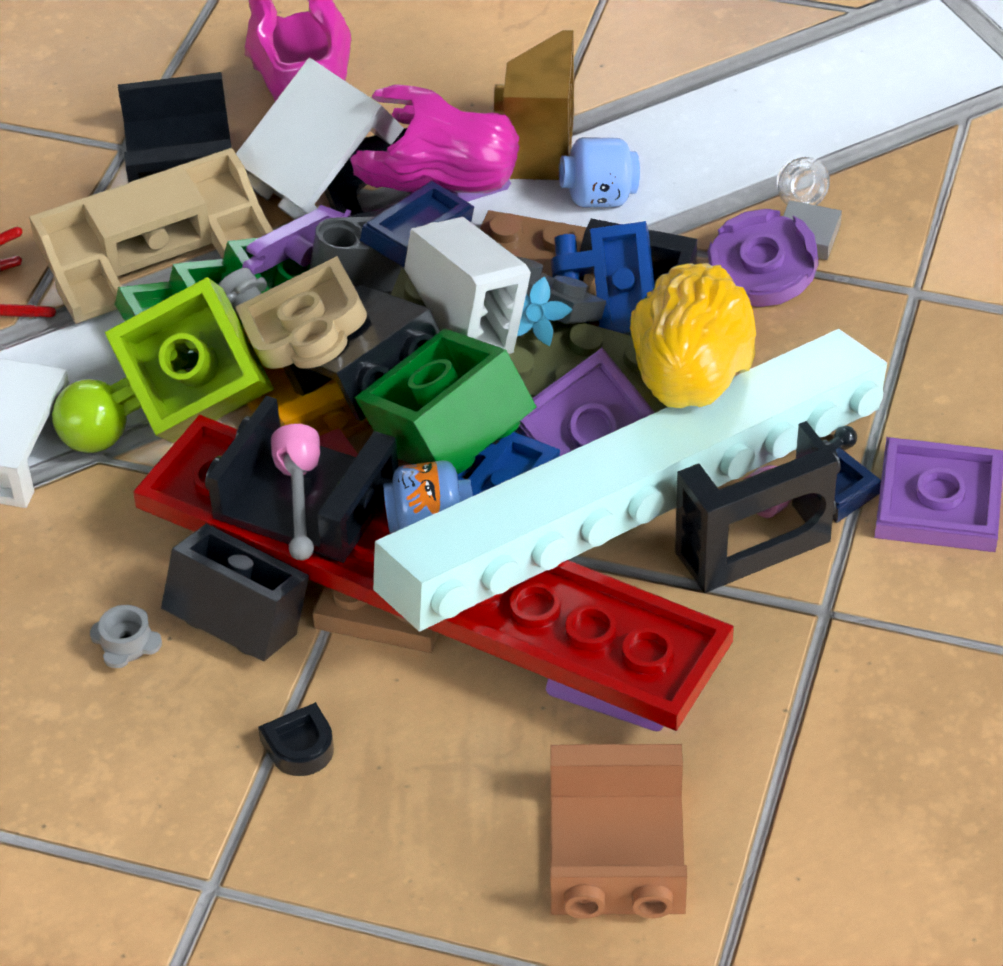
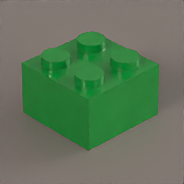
[355,328,537,474]

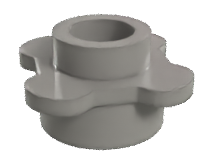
[90,605,162,668]

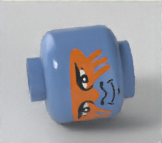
[383,460,473,533]

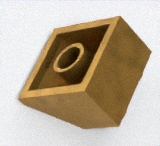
[494,30,574,180]

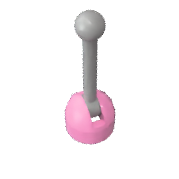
[271,424,320,560]

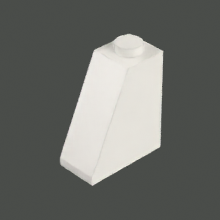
[404,217,531,354]

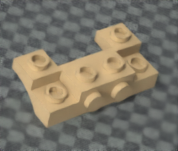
[29,148,273,324]

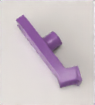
[242,205,351,275]

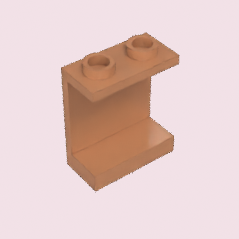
[550,744,687,919]

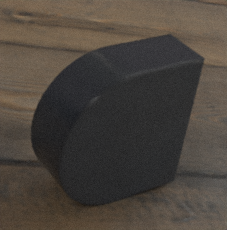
[258,702,334,776]

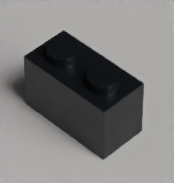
[161,523,309,662]

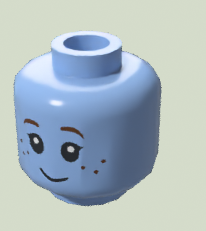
[559,137,640,207]

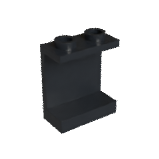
[118,72,232,183]
[283,285,440,421]
[205,396,398,563]

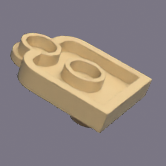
[235,256,367,369]

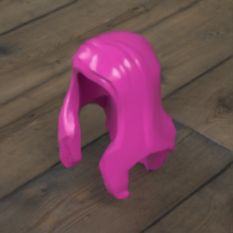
[245,0,352,101]
[350,84,520,193]

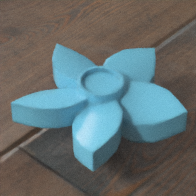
[517,276,573,346]

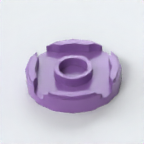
[707,209,819,307]

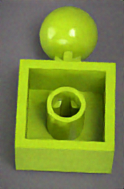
[52,277,274,453]

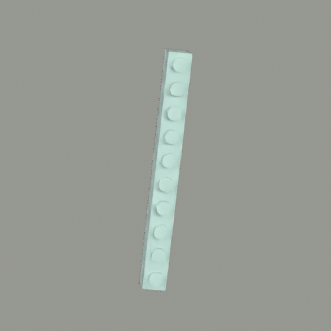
[373,329,887,632]

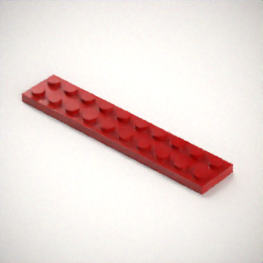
[133,414,734,731]

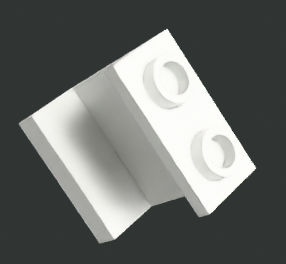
[236,58,404,220]
[0,358,69,508]

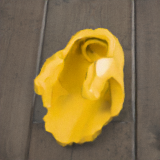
[630,263,756,408]

